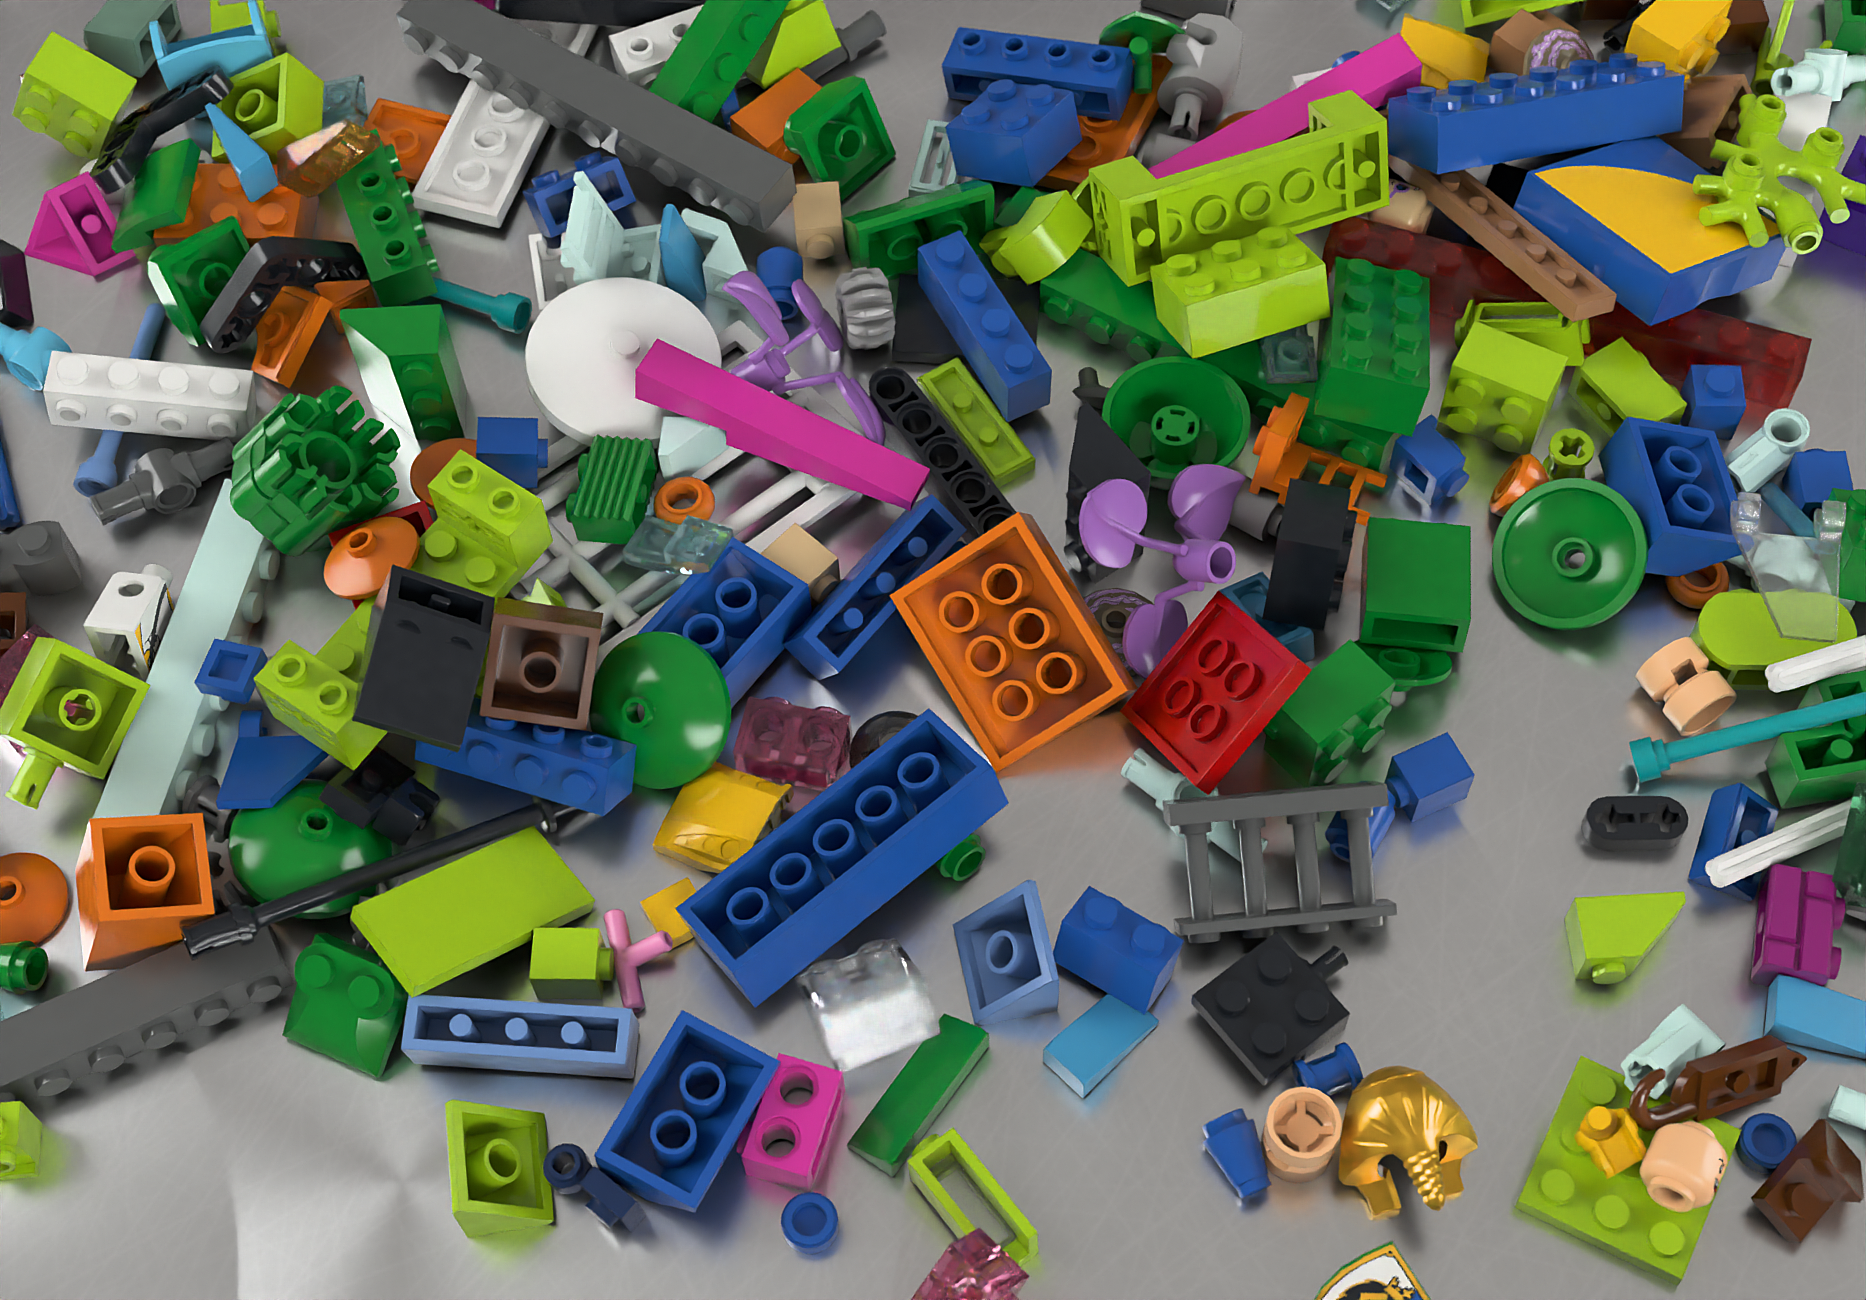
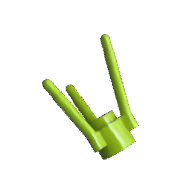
[1750,0,1832,97]

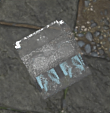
[795,938,941,1072]

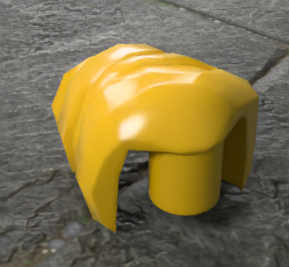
[1574,1106,1647,1179]

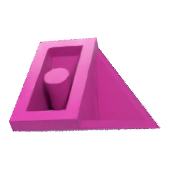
[24,171,136,276]

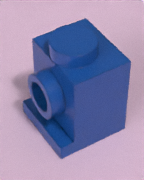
[1389,414,1469,506]

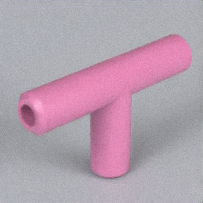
[603,909,673,1013]

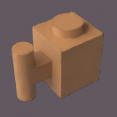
[1487,9,1581,76]

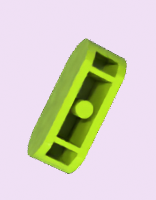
[1689,589,1857,691]

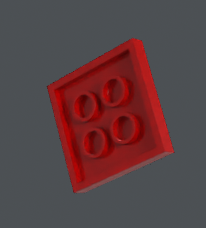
[1120,590,1312,795]

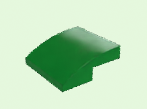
[111,138,201,253]

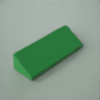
[847,1013,989,1177]

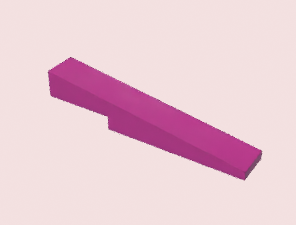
[1148,33,1422,179]
[635,338,930,511]

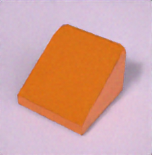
[314,280,378,334]

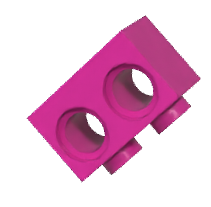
[737,1053,845,1192]

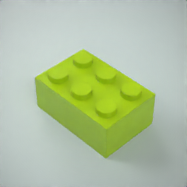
[1150,226,1331,359]

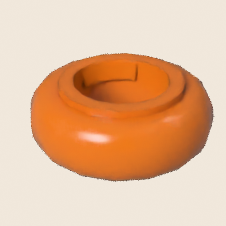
[653,476,715,532]
[1665,562,1730,609]

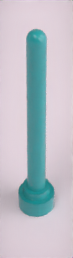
[359,252,532,334]
[1629,692,1866,782]

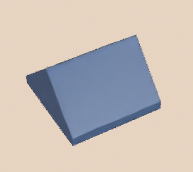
[953,879,1060,1025]

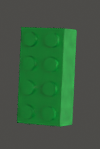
[1314,257,1430,437]

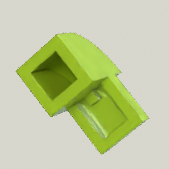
[979,190,1095,285]

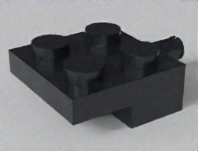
[1191,932,1350,1086]

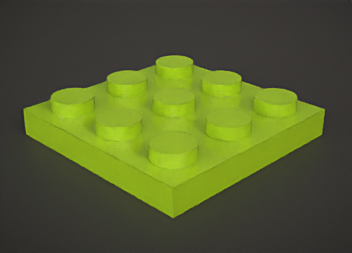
[1514,1056,1741,1286]

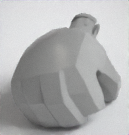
[1157,13,1243,141]

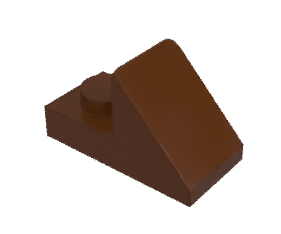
[1751,1119,1864,1242]

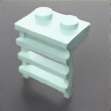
[560,171,666,287]

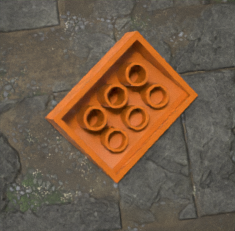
[889,512,1138,773]

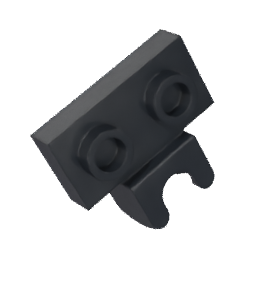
[318,745,440,846]

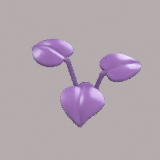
[722,271,886,446]
[1079,464,1246,680]

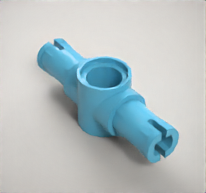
[0,322,72,391]

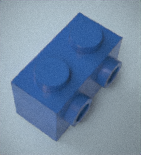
[523,151,636,238]
[1053,886,1184,1015]

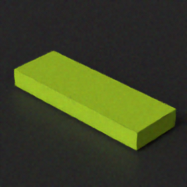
[917,357,1036,488]

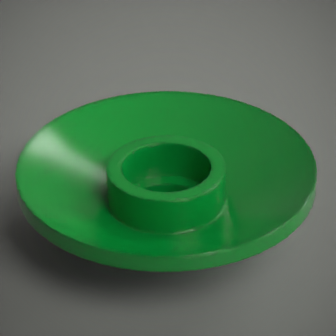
[1354,639,1452,692]

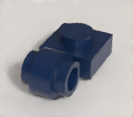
[543,1143,646,1232]

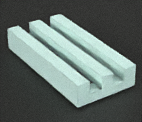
[908,119,962,197]

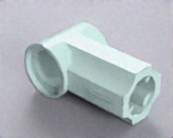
[1724,408,1810,501]
[1620,1004,1726,1100]

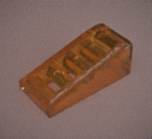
[277,119,380,198]

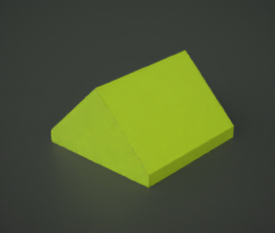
[445,1099,554,1237]

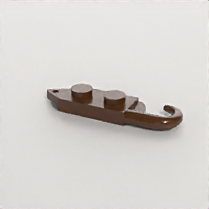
[1629,1035,1807,1131]

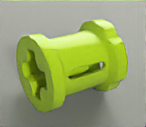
[1542,428,1595,482]

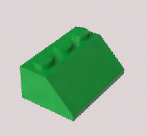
[842,179,994,282]
[340,304,467,442]

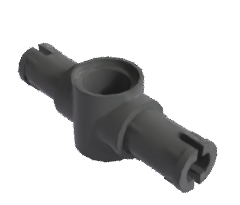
[89,437,234,526]

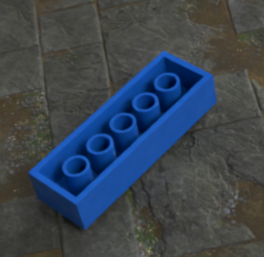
[1388,53,1685,174]
[675,708,1009,1008]

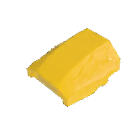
[1400,13,1490,90]
[652,761,794,874]

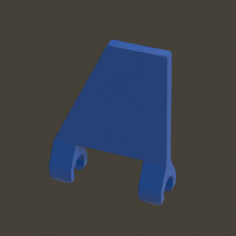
[216,709,330,810]

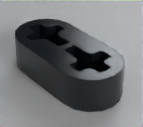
[1581,796,1689,851]

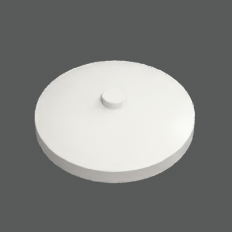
[525,277,722,449]

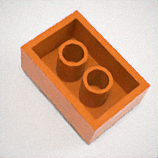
[153,163,319,260]

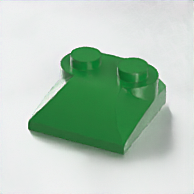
[784,76,896,202]
[147,216,252,347]
[282,933,409,1077]

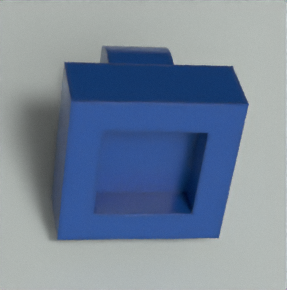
[194,638,268,704]

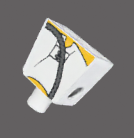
[83,564,175,682]

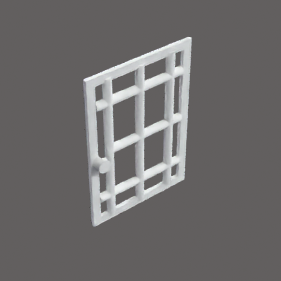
[509,320,864,676]

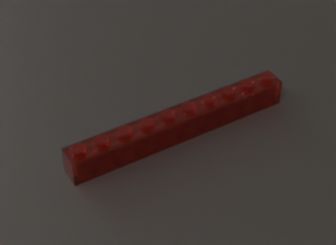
[1322,216,1812,409]

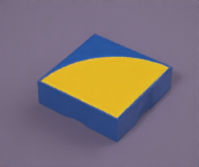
[1513,135,1786,326]

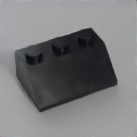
[1064,402,1151,584]

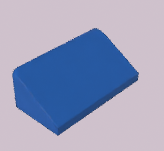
[1689,782,1779,901]

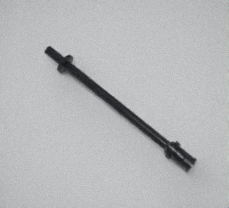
[180,795,577,961]

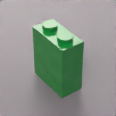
[1359,517,1471,653]

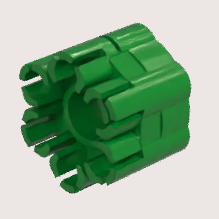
[230,386,401,557]

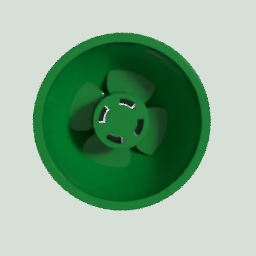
[1102,356,1251,491]

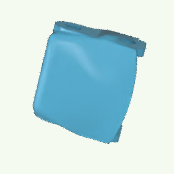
[149,0,275,118]

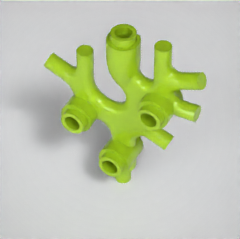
[1693,94,1866,254]

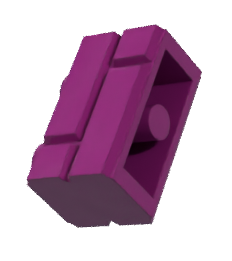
[1751,864,1846,987]

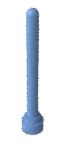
[73,303,166,498]

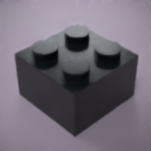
[1262,478,1358,631]

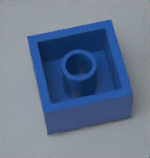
[945,79,1082,187]

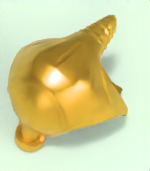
[1339,1065,1478,1216]

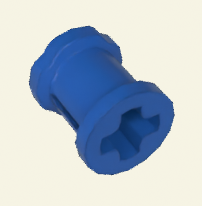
[1291,1042,1363,1096]

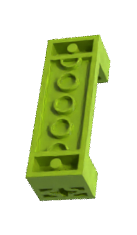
[1089,90,1390,287]
[253,449,553,771]

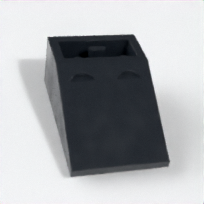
[352,564,495,753]

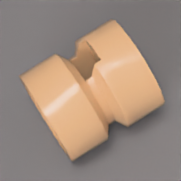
[1635,637,1737,736]
[1260,1086,1342,1184]

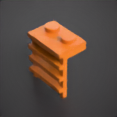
[1249,392,1388,526]

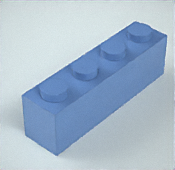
[401,995,640,1079]

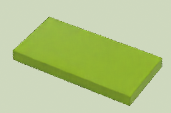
[350,826,595,998]

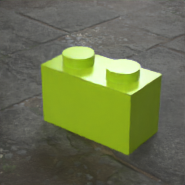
[1567,337,1687,438]

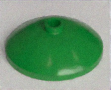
[1492,478,1648,630]
[589,631,731,789]
[228,779,393,919]

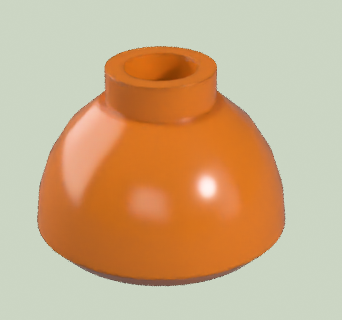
[1489,453,1549,518]

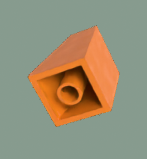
[75,813,215,972]

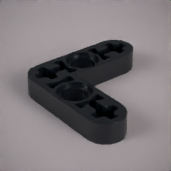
[89,65,234,195]
[200,236,367,354]

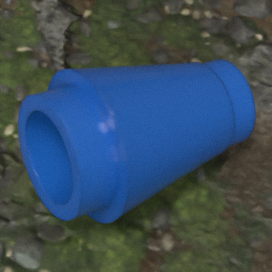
[1202,1108,1272,1199]

